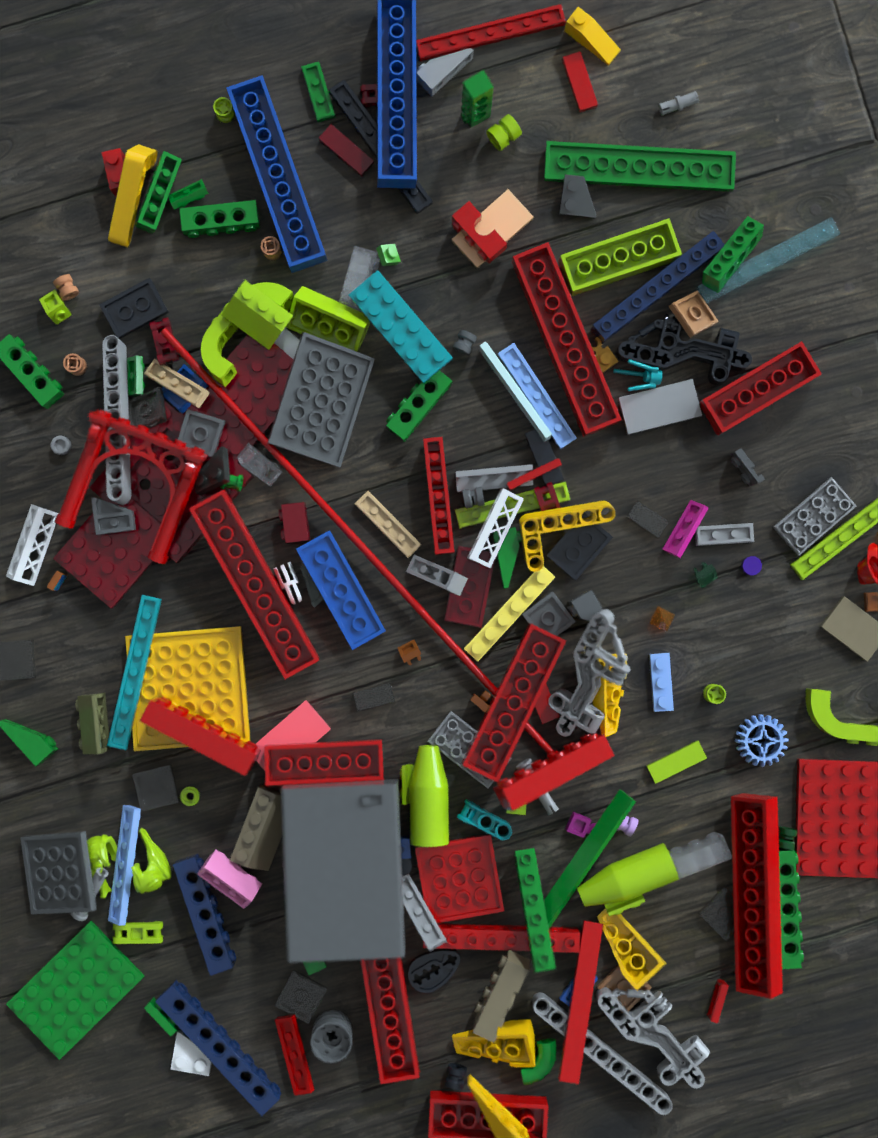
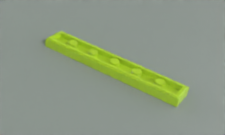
[455,482,570,529]
[790,498,878,580]

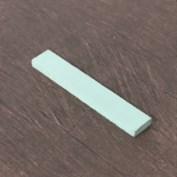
[479,342,552,442]

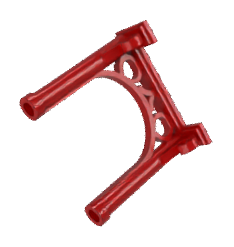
[54,409,208,564]

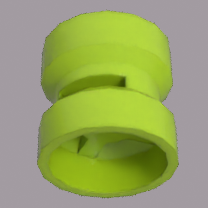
[213,97,235,123]
[703,684,726,704]

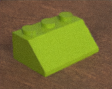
[221,280,293,350]

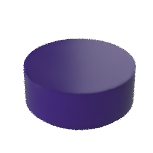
[741,556,762,575]

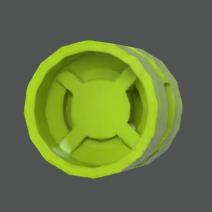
[486,114,522,151]

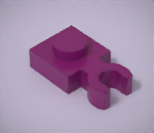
[565,812,596,838]

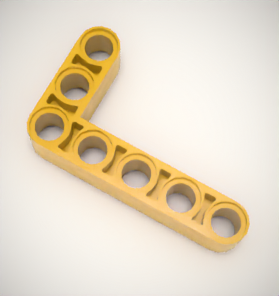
[108,144,158,247]
[519,501,616,572]

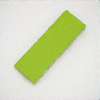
[646,740,707,784]

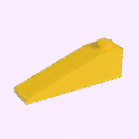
[592,654,627,737]
[597,908,667,991]
[452,1019,535,1067]
[468,1075,529,1138]

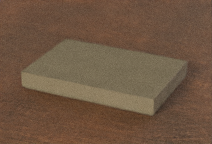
[820,596,878,662]

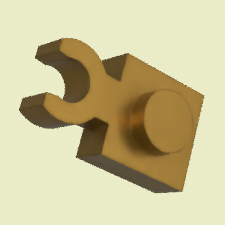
[592,337,618,373]

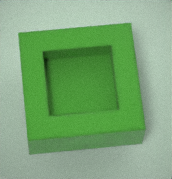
[376,244,401,266]

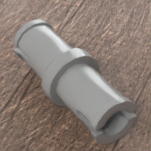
[659,91,699,116]

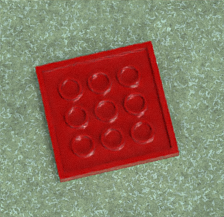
[415,834,504,923]

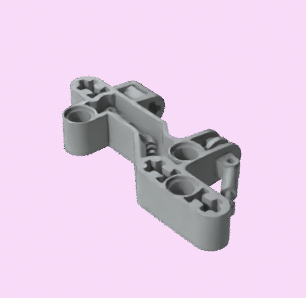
[548,609,631,736]
[595,987,710,1089]

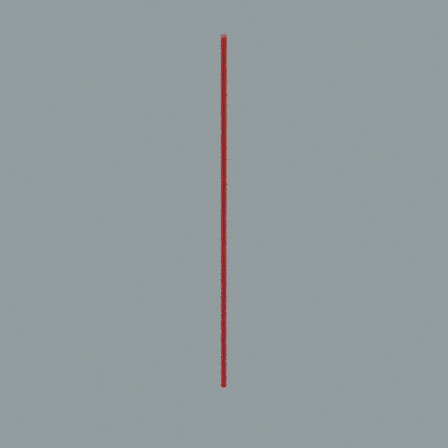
[160,328,555,754]

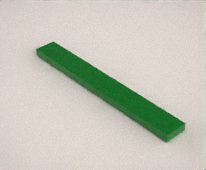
[544,790,636,928]

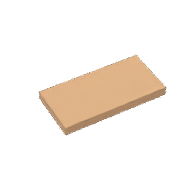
[452,189,533,268]

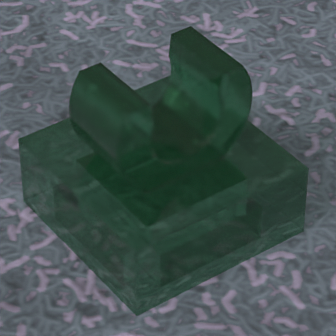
[693,562,718,588]

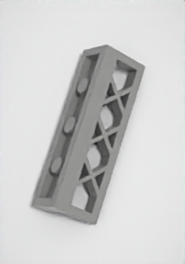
[455,464,533,493]

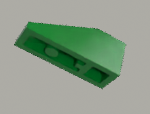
[492,527,522,589]
[0,719,58,767]

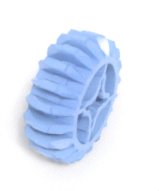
[735,714,789,767]

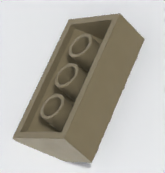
[230,785,282,871]

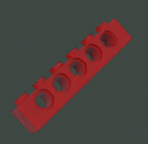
[423,437,455,555]

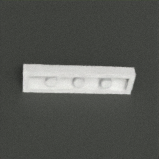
[467,489,523,568]
[6,504,59,586]

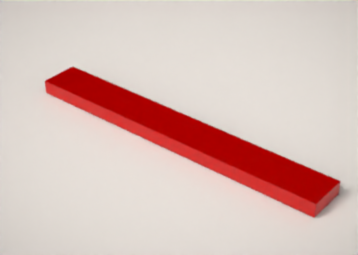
[416,4,566,61]
[558,920,603,1084]

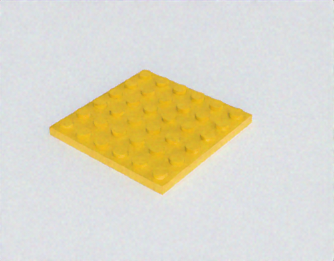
[125,626,250,751]

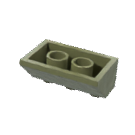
[75,693,111,754]

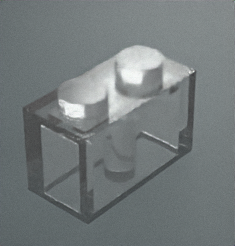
[236,443,283,487]

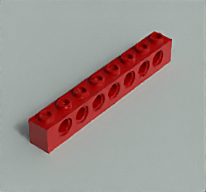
[423,923,580,953]

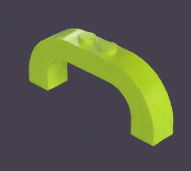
[201,282,294,387]
[806,688,878,746]

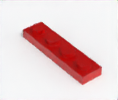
[275,1014,314,1096]

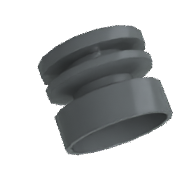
[311,1010,353,1063]

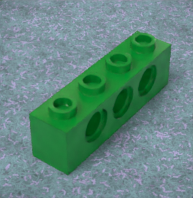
[460,70,494,128]
[135,151,182,234]
[179,200,261,238]
[702,216,764,293]
[0,334,65,409]
[386,370,453,442]

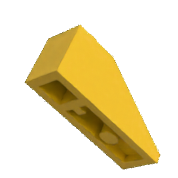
[564,7,620,66]

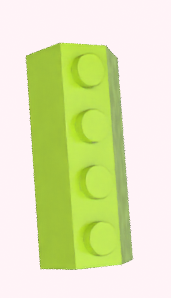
[286,286,370,352]

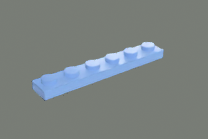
[498,343,577,449]
[108,805,141,926]

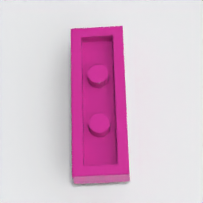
[663,500,709,558]

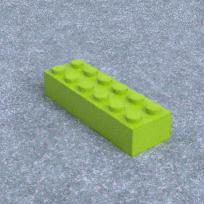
[558,218,682,297]

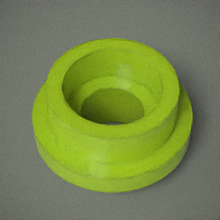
[180,786,200,806]

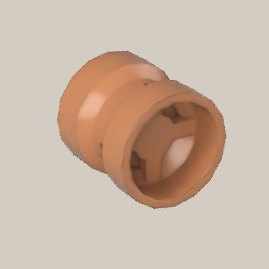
[261,236,282,260]
[53,274,79,301]
[63,353,87,376]

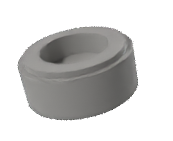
[51,436,72,455]

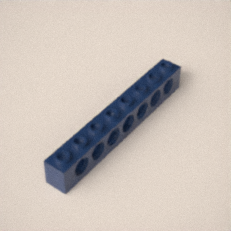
[590,231,725,344]
[155,980,281,1116]

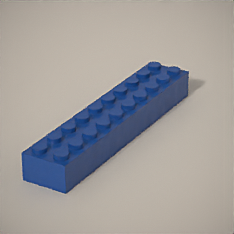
[377,0,417,189]
[227,75,328,273]

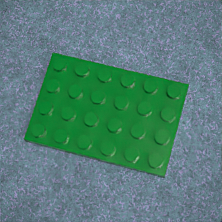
[6,920,145,1060]

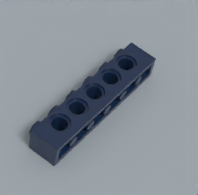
[173,854,236,976]

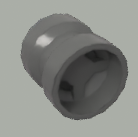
[452,330,477,356]
[463,487,485,509]

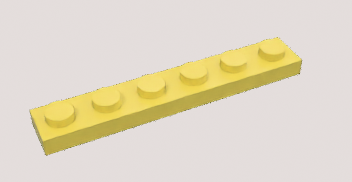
[464,566,555,661]

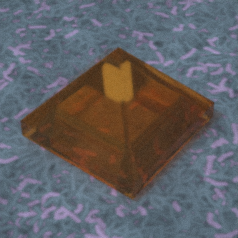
[650,606,675,632]

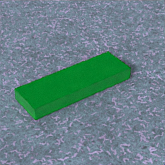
[301,61,335,122]

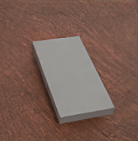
[618,379,702,435]
[773,477,856,556]
[427,711,512,788]

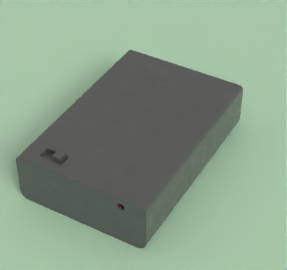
[281,779,405,962]

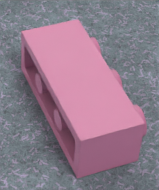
[197,850,262,909]

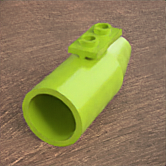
[400,745,449,847]
[577,843,679,916]

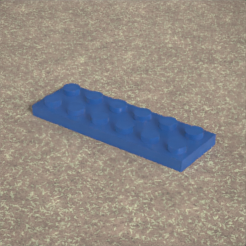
[296,530,386,650]

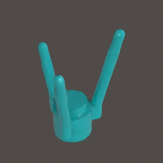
[613,360,662,391]

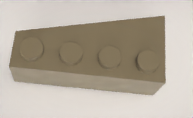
[473,950,530,1043]

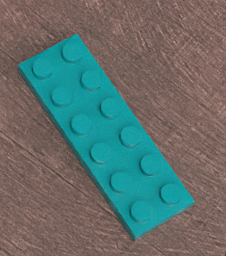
[349,270,453,384]

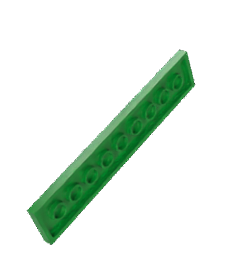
[544,141,736,192]

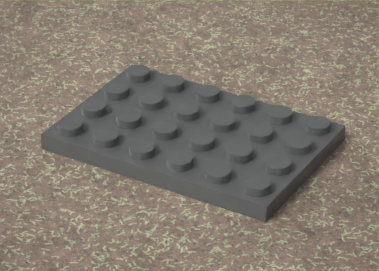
[267,332,375,468]

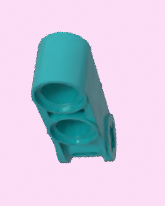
[457,799,512,840]

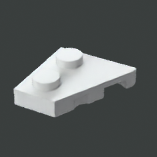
[170,1030,212,1076]

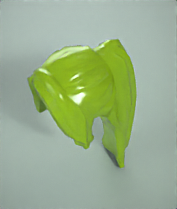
[131,828,172,894]
[87,835,117,899]

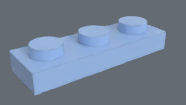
[649,653,674,712]

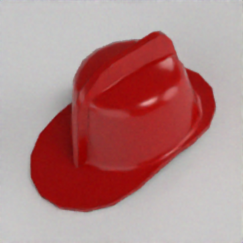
[857,543,878,585]

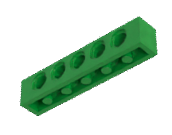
[514,848,555,973]
[779,848,804,969]

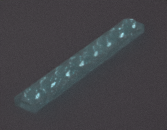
[696,217,841,304]

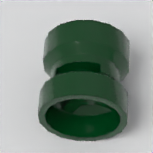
[778,826,798,850]

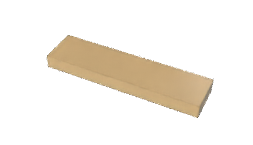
[144,359,210,409]
[355,491,421,558]

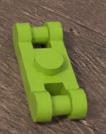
[113,921,163,944]

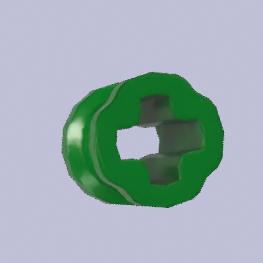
[220,475,243,492]

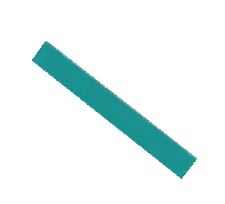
[107,595,162,750]

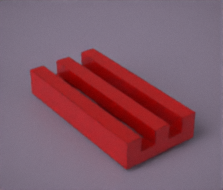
[707,979,729,1023]

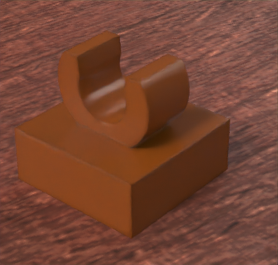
[397,640,421,666]
[470,690,491,712]

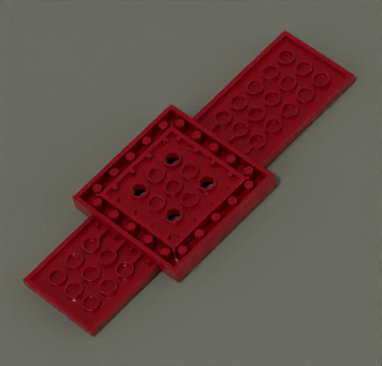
[53,335,294,609]

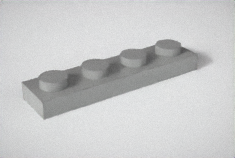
[402,873,447,952]

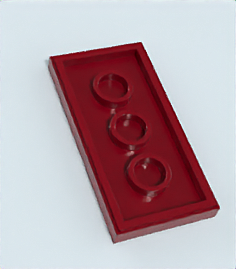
[444,546,495,628]

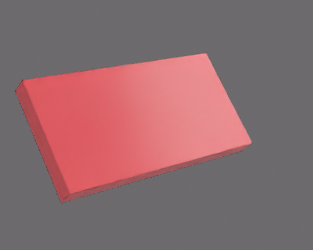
[256,700,331,771]

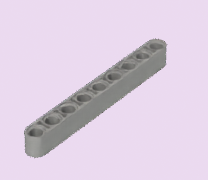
[102,335,131,505]
[532,992,672,1115]

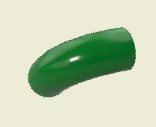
[521,1038,557,1085]

